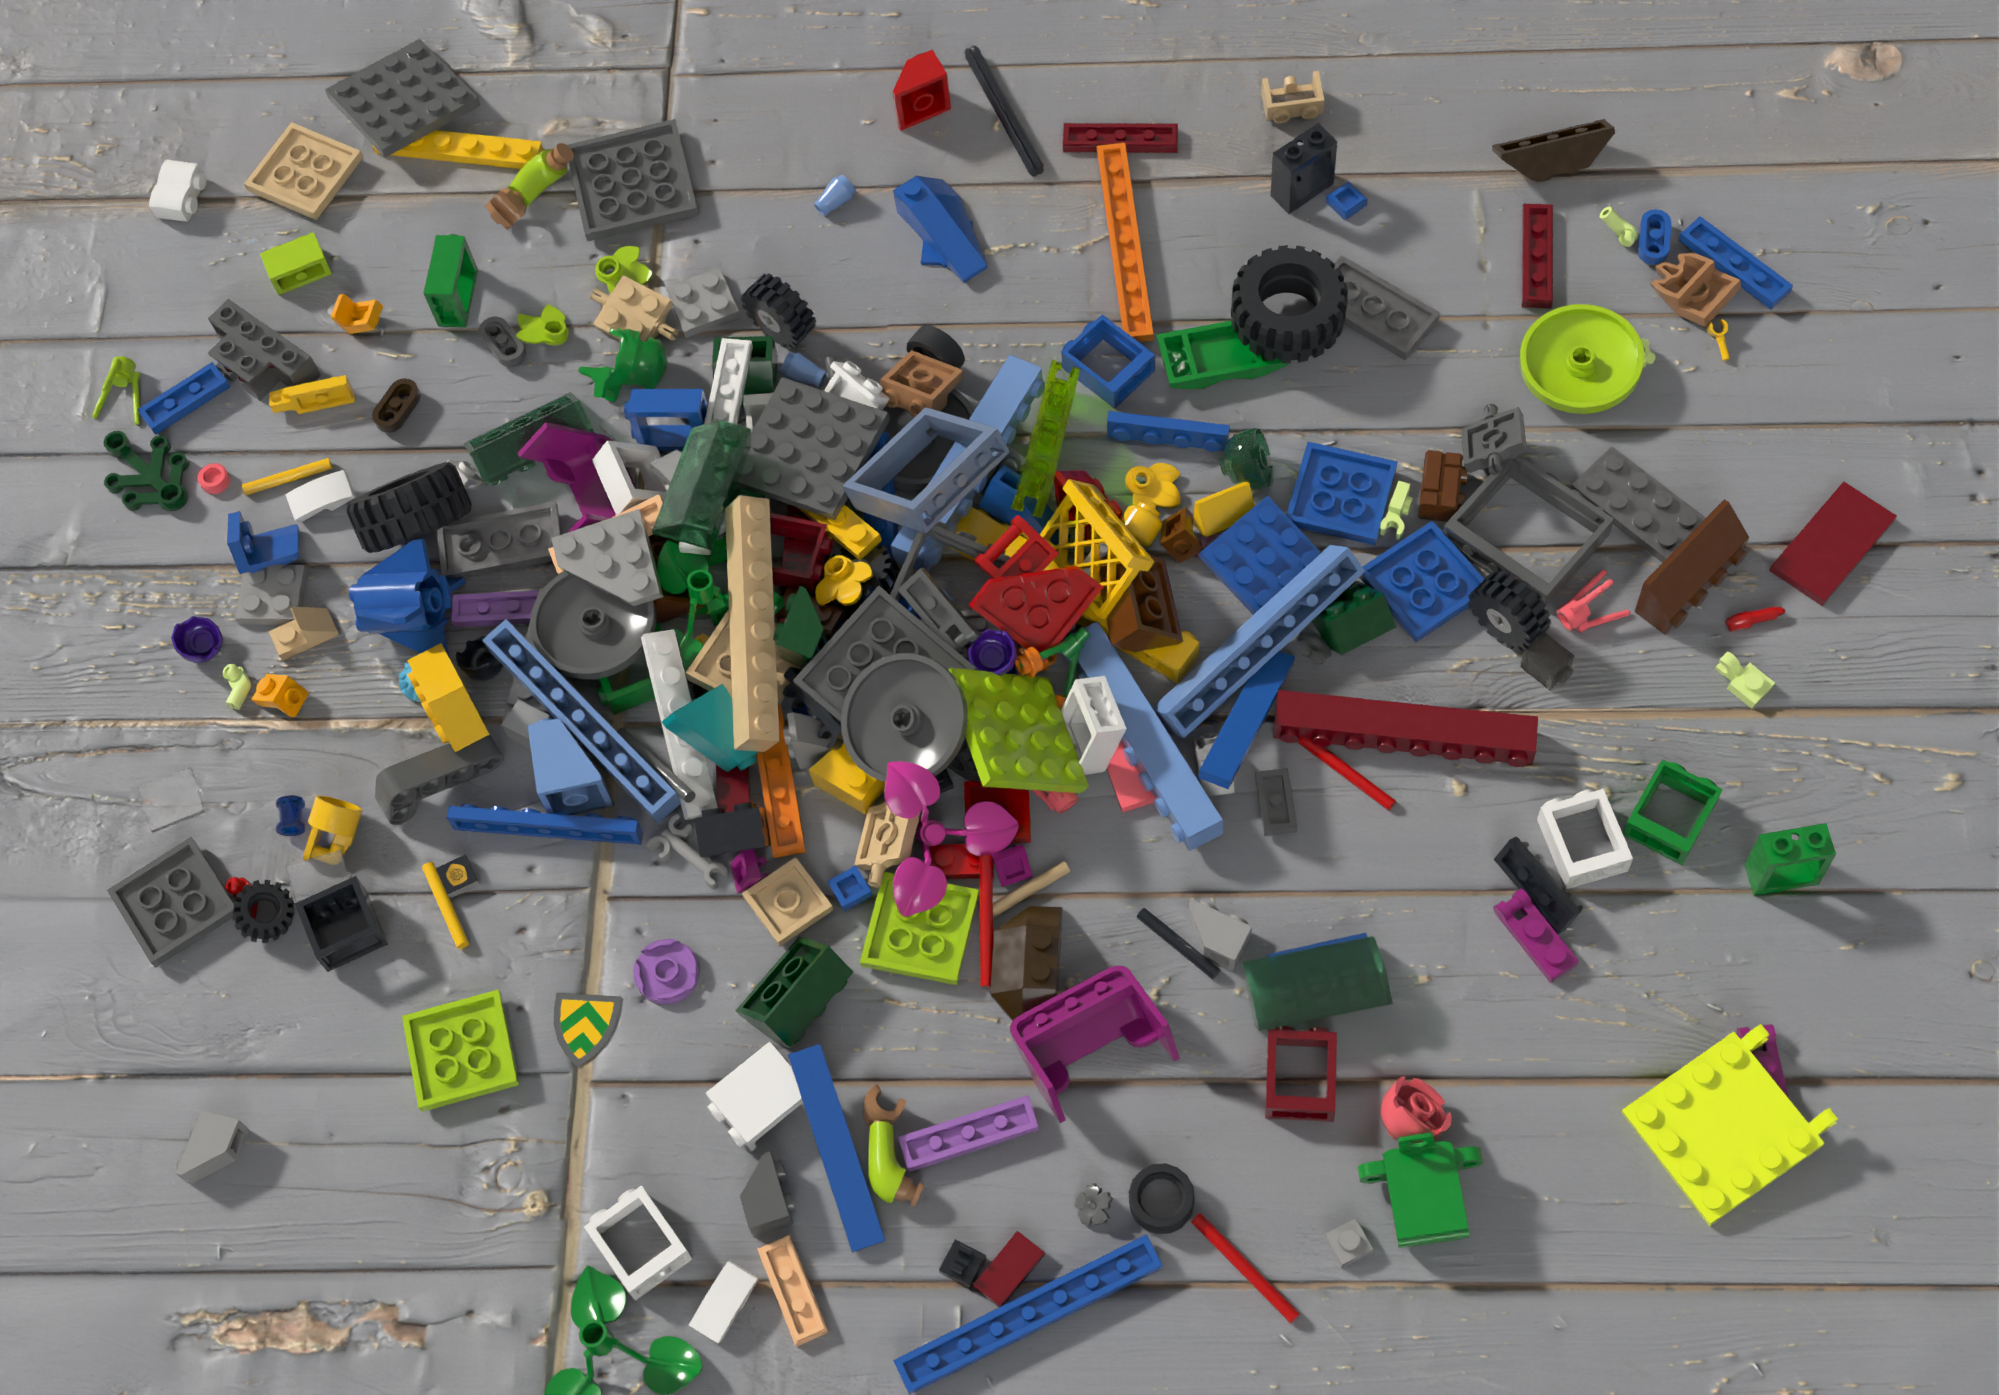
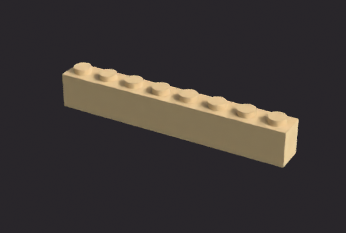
[725,495,779,752]

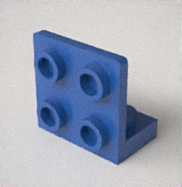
[227,511,300,574]

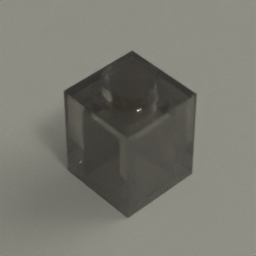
[1520,633,1574,691]

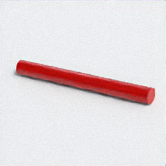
[1297,738,1396,811]
[979,855,993,988]
[1191,1213,1300,1324]

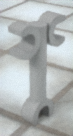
[646,814,729,890]

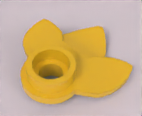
[1125,463,1181,510]
[815,555,873,606]

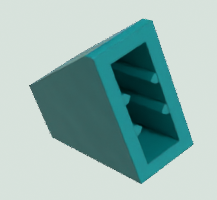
[662,684,759,772]

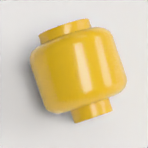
[1120,502,1162,548]

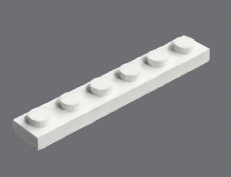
[641,629,718,820]

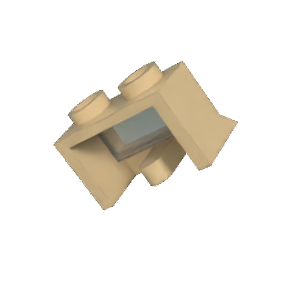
[1260,70,1325,123]

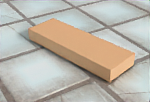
[757,1235,829,1347]

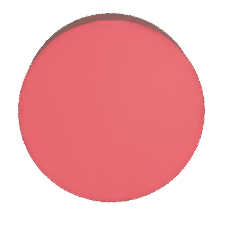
[198,463,230,494]

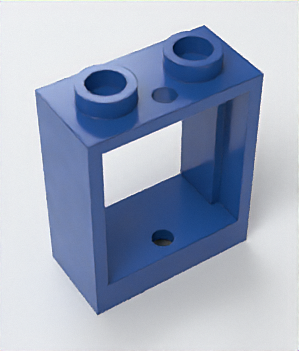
[1061,315,1155,409]
[624,389,708,451]

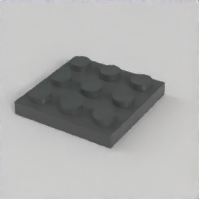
[107,837,234,968]

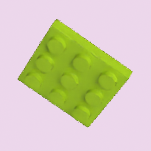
[860,872,980,985]
[402,989,520,1112]

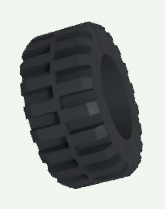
[1231,245,1348,364]
[346,462,472,553]

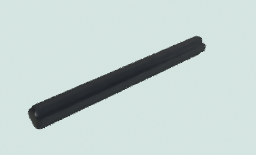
[964,46,1044,177]

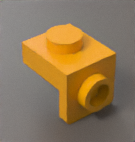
[331,294,383,334]
[251,674,309,717]

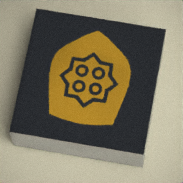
[436,854,480,899]

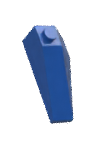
[893,176,987,283]

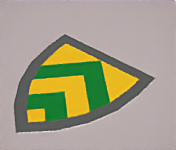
[554,993,621,1068]

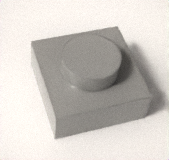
[1324,1218,1373,1268]

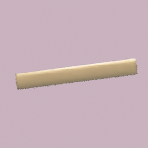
[993,861,1070,918]

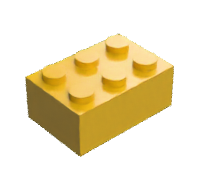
[407,643,490,752]

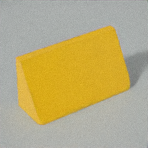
[1193,481,1255,537]

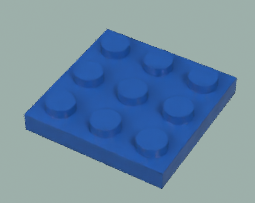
[1286,442,1398,546]
[1199,495,1321,615]
[1359,521,1484,642]

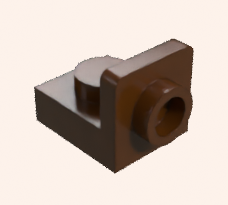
[1160,507,1203,563]

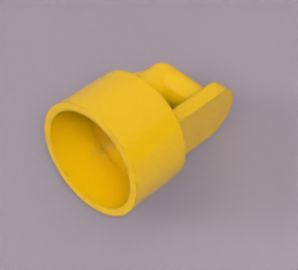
[303,795,363,866]

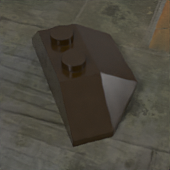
[1492,119,1615,182]
[990,906,1063,1021]

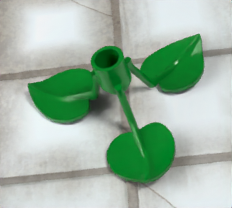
[657,540,785,673]
[544,1266,703,1395]

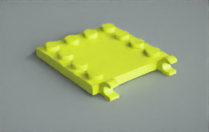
[1621,1024,1838,1226]

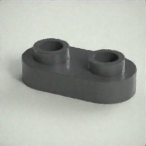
[479,317,526,367]

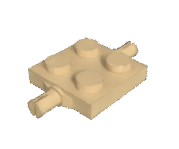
[590,275,678,342]
[854,801,920,888]

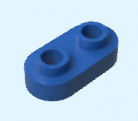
[1638,209,1671,265]

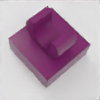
[992,844,1033,887]
[730,849,770,894]

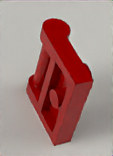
[973,515,1059,579]

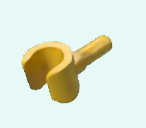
[1706,319,1730,361]

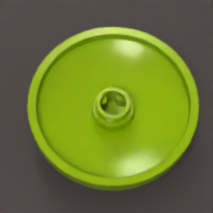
[1519,304,1644,414]

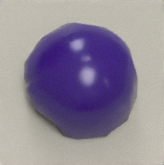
[171,616,223,663]
[968,629,1017,676]

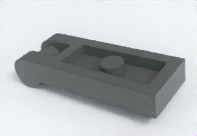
[897,568,981,654]

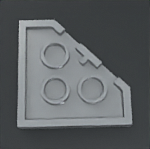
[551,509,663,606]

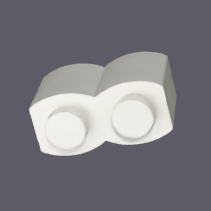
[149,159,206,222]

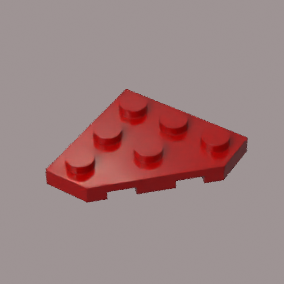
[969,566,1103,662]

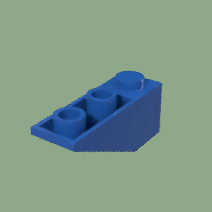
[979,465,1071,546]

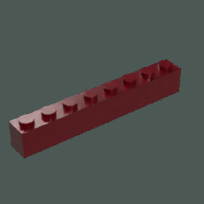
[1273,690,1538,767]

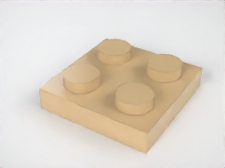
[742,857,833,947]

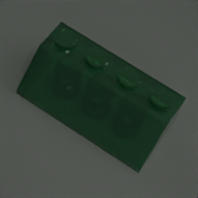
[463,392,595,486]
[652,420,751,550]
[1242,936,1393,1031]

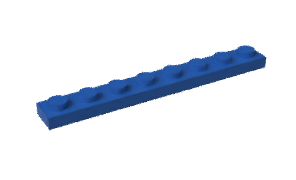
[893,1234,1163,1395]

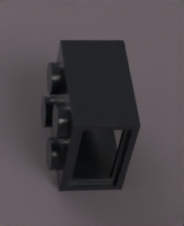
[694,802,771,857]
[295,876,388,972]

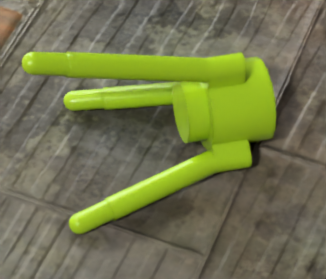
[92,356,141,426]

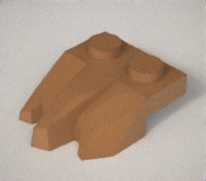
[1650,253,1741,327]

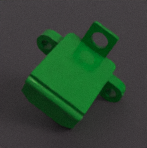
[1357,1133,1483,1248]

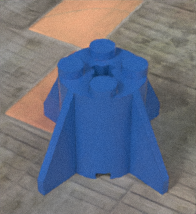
[349,539,465,658]

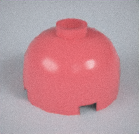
[1380,1076,1452,1144]

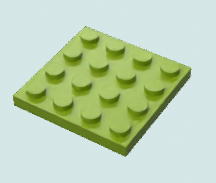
[949,668,1089,793]

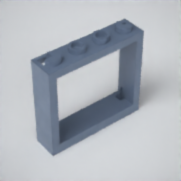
[842,407,1010,533]

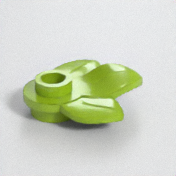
[595,246,653,293]
[516,304,569,346]

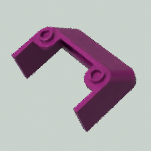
[518,422,637,533]
[1010,966,1180,1123]

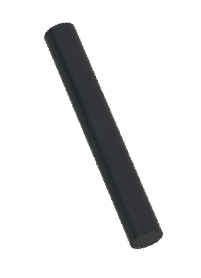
[1136,908,1221,980]

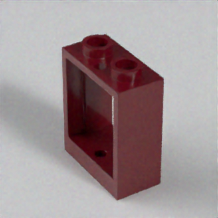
[770,513,834,593]
[1265,1026,1337,1122]

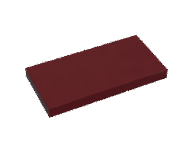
[1769,481,1897,606]

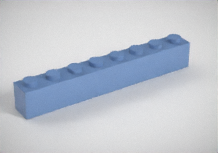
[891,354,1045,572]
[1152,545,1365,738]
[482,619,681,824]
[1062,621,1223,851]

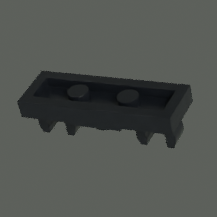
[782,667,844,750]
[1494,836,1583,934]

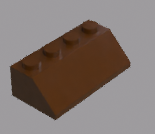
[1634,499,1749,635]

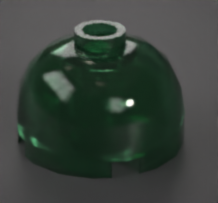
[1220,428,1273,490]

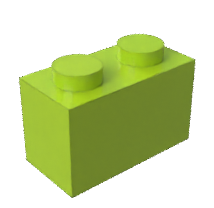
[259,232,332,296]

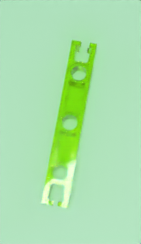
[1011,360,1081,518]

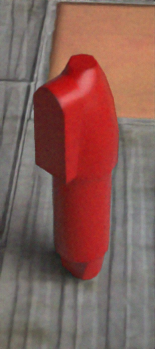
[1725,607,1785,632]

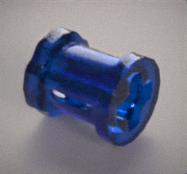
[276,795,305,836]

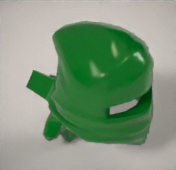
[578,328,668,402]

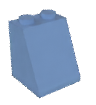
[527,718,614,815]

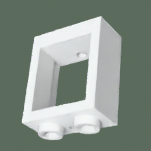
[592,441,682,516]
[1061,676,1127,775]
[1537,789,1633,889]
[584,1185,692,1301]

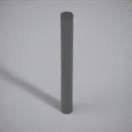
[617,728,696,803]

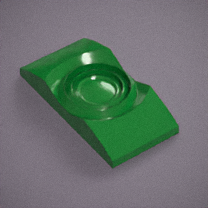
[1156,320,1288,389]

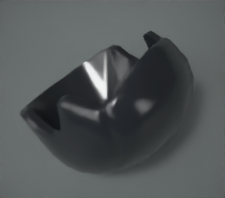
[455,636,504,681]

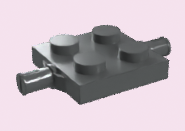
[1461,404,1527,475]

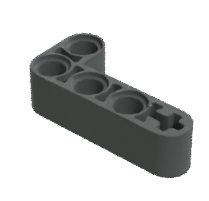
[375,735,504,825]

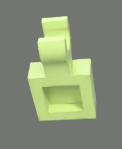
[1380,481,1413,540]
[1715,651,1775,709]

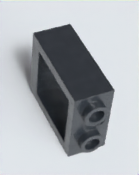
[1270,123,1337,214]

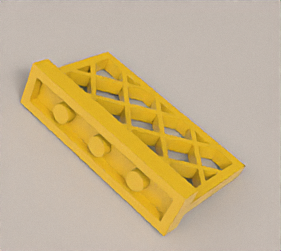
[1040,479,1155,619]

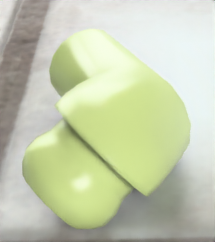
[1599,206,1638,247]
[223,664,251,710]

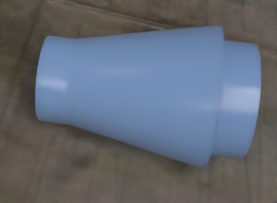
[813,174,856,217]
[780,352,827,388]

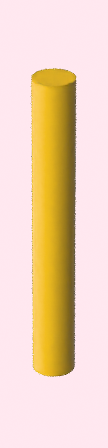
[242,458,333,496]
[422,862,469,949]

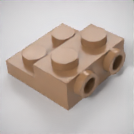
[880,350,963,417]

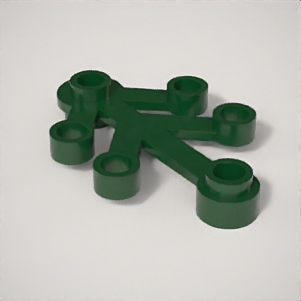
[103,431,189,511]

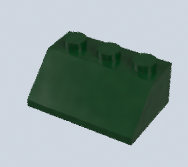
[736,936,854,1048]

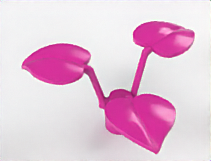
[884,761,1019,917]

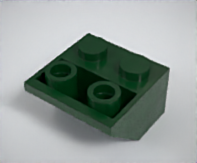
[712,336,778,407]
[1311,581,1396,655]
[773,586,827,668]

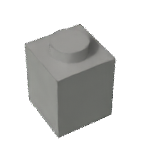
[501,700,551,750]

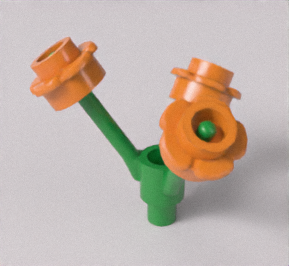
[1015,626,1091,710]

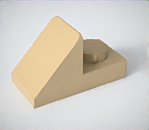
[268,607,340,661]

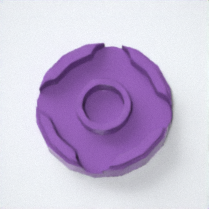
[633,939,700,1005]

